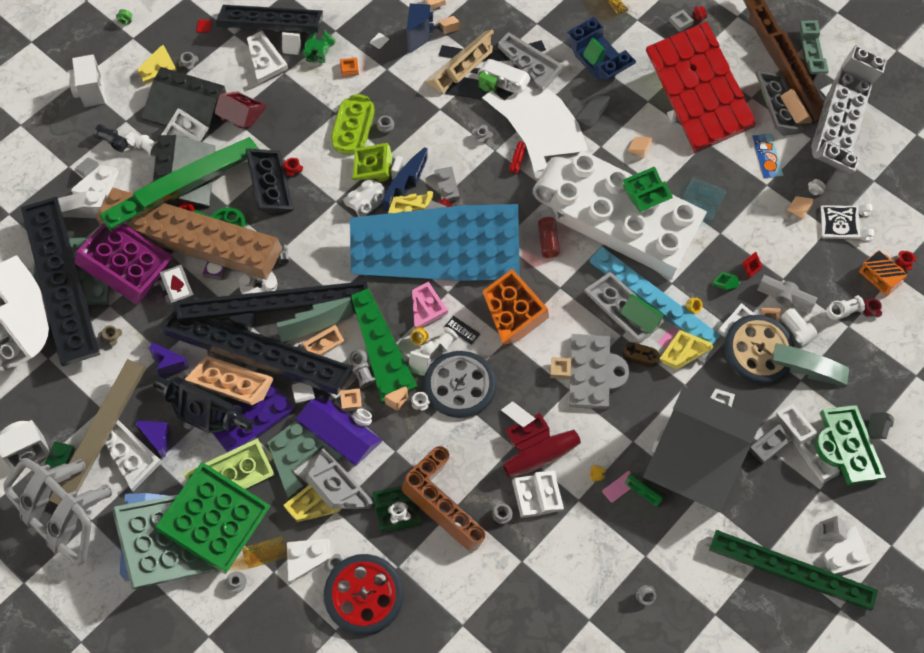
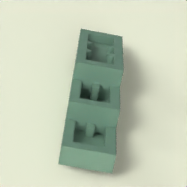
[277,297,354,342]
[772,343,849,386]

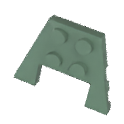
[267,421,344,500]

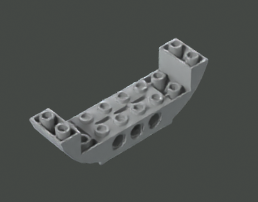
[811,45,887,174]

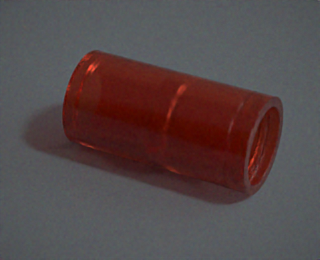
[538,217,560,258]

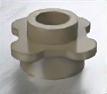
[99,325,122,346]

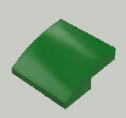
[620,166,673,212]

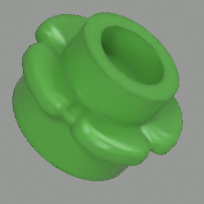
[116,9,132,25]

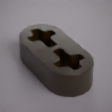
[623,342,660,367]

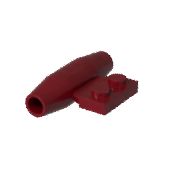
[502,413,581,478]

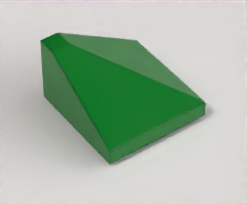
[711,271,740,290]

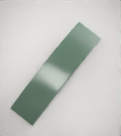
[800,20,829,74]

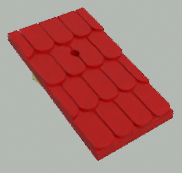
[646,22,756,153]

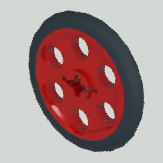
[324,554,404,635]

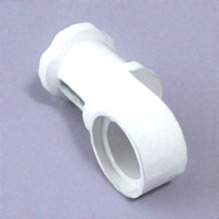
[124,132,158,156]
[826,295,865,320]
[422,327,458,360]

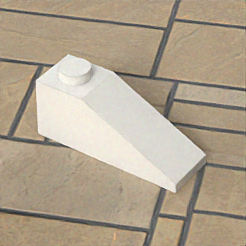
[58,191,107,218]

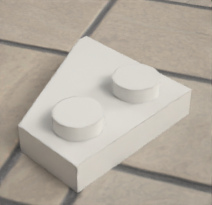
[823,526,871,575]
[287,538,330,583]

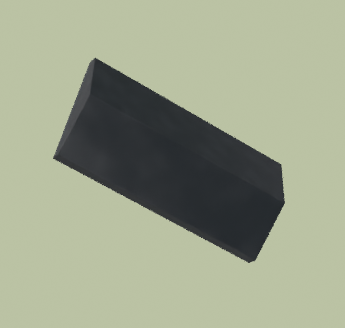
[245,148,294,216]

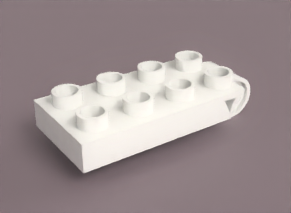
[532,150,707,279]

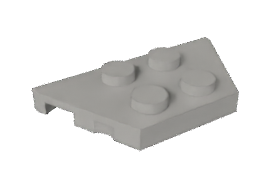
[305,448,374,509]

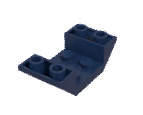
[566,17,636,79]

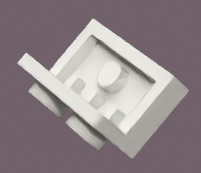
[343,179,386,217]

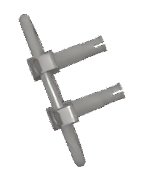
[3,458,112,565]

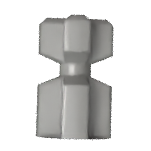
[278,244,289,265]

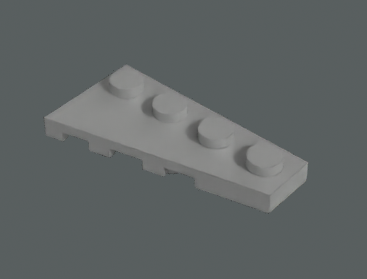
[498,32,564,92]

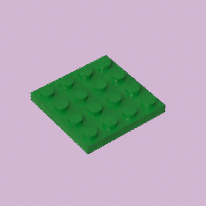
[155,462,271,574]

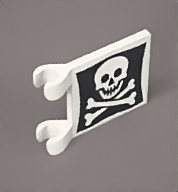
[820,204,874,242]

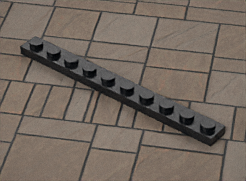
[176,281,368,322]

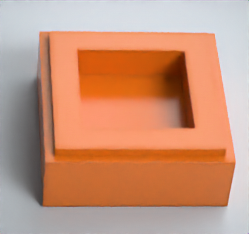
[340,57,359,77]

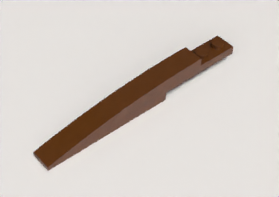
[743,0,824,122]

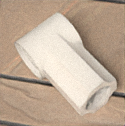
[780,308,818,347]

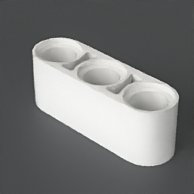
[478,59,530,94]

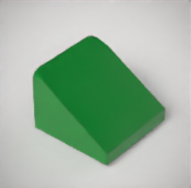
[583,38,605,65]

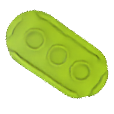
[331,94,375,155]

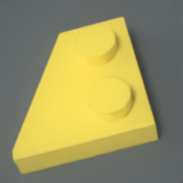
[388,191,433,214]

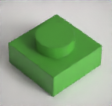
[479,72,498,93]

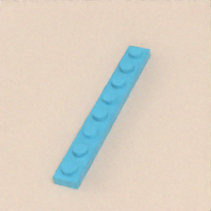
[590,247,721,345]

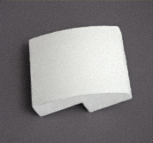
[512,471,564,518]

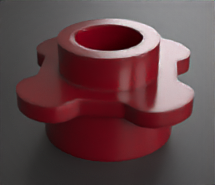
[863,299,882,318]

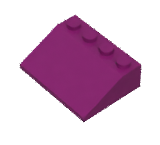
[75,223,173,305]

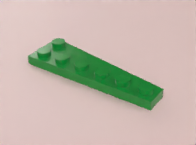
[351,288,417,404]

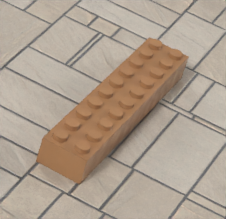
[96,187,282,280]

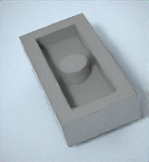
[434,167,460,202]
[749,424,793,464]

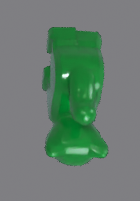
[303,30,335,63]

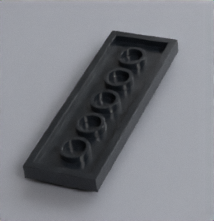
[216,4,323,34]

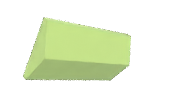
[183,438,275,489]

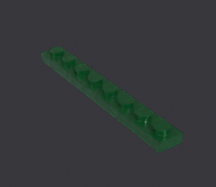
[709,530,878,611]

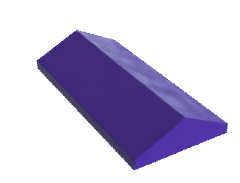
[296,395,382,466]

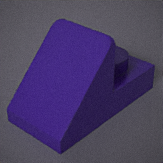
[149,343,189,377]

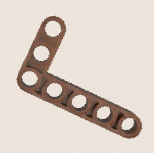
[401,446,486,551]

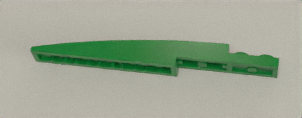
[100,137,259,231]

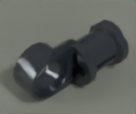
[94,124,128,152]

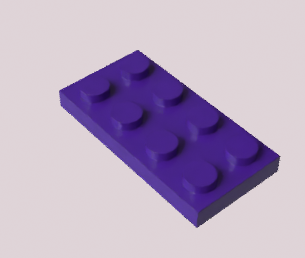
[212,381,295,452]

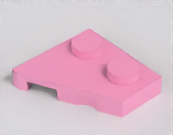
[412,282,448,329]

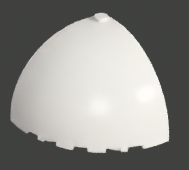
[0,255,49,371]

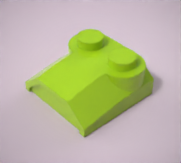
[352,143,392,182]

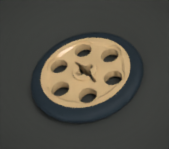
[724,315,794,384]

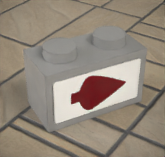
[159,265,195,310]

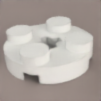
[239,272,278,294]

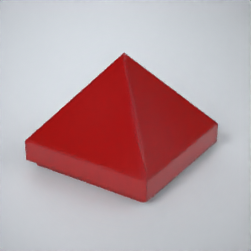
[742,252,763,278]

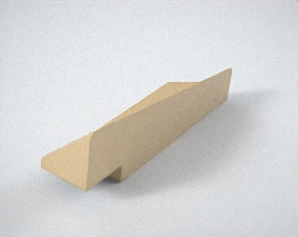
[425,29,494,94]

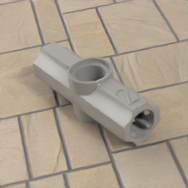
[758,275,817,313]

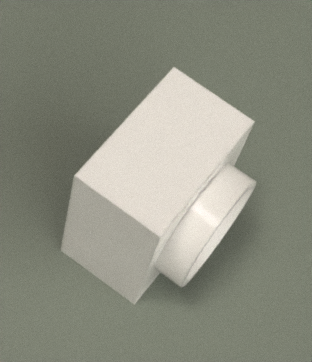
[68,54,106,107]
[0,420,50,471]

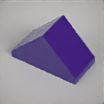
[136,421,171,459]

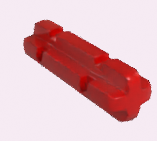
[509,141,527,174]

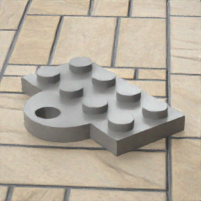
[569,334,629,409]

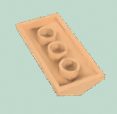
[185,356,273,405]

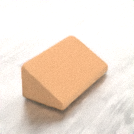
[781,89,813,124]
[300,325,345,355]

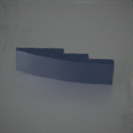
[382,147,428,211]

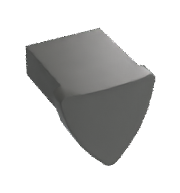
[867,412,895,439]

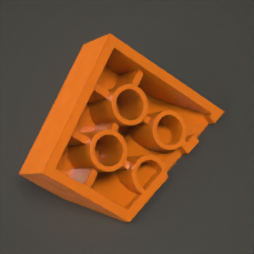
[482,269,549,345]

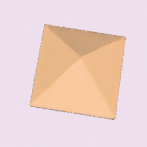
[760,308,781,322]

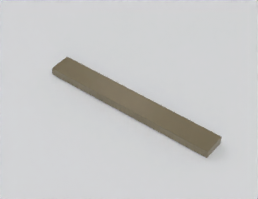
[49,359,146,505]

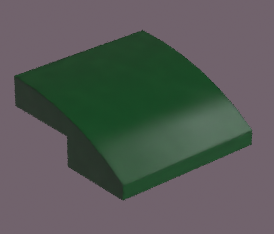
[372,486,421,534]

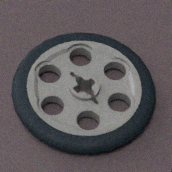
[423,351,497,418]

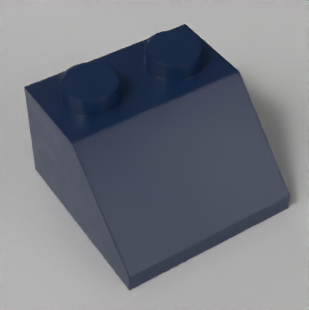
[407,3,434,53]

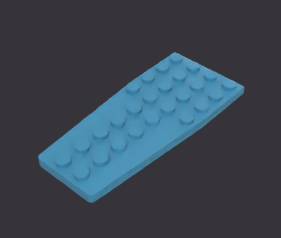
[350,204,520,281]

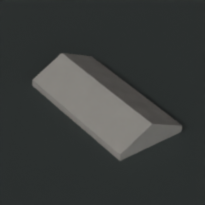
[584,272,664,342]

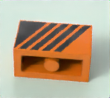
[859,250,907,296]

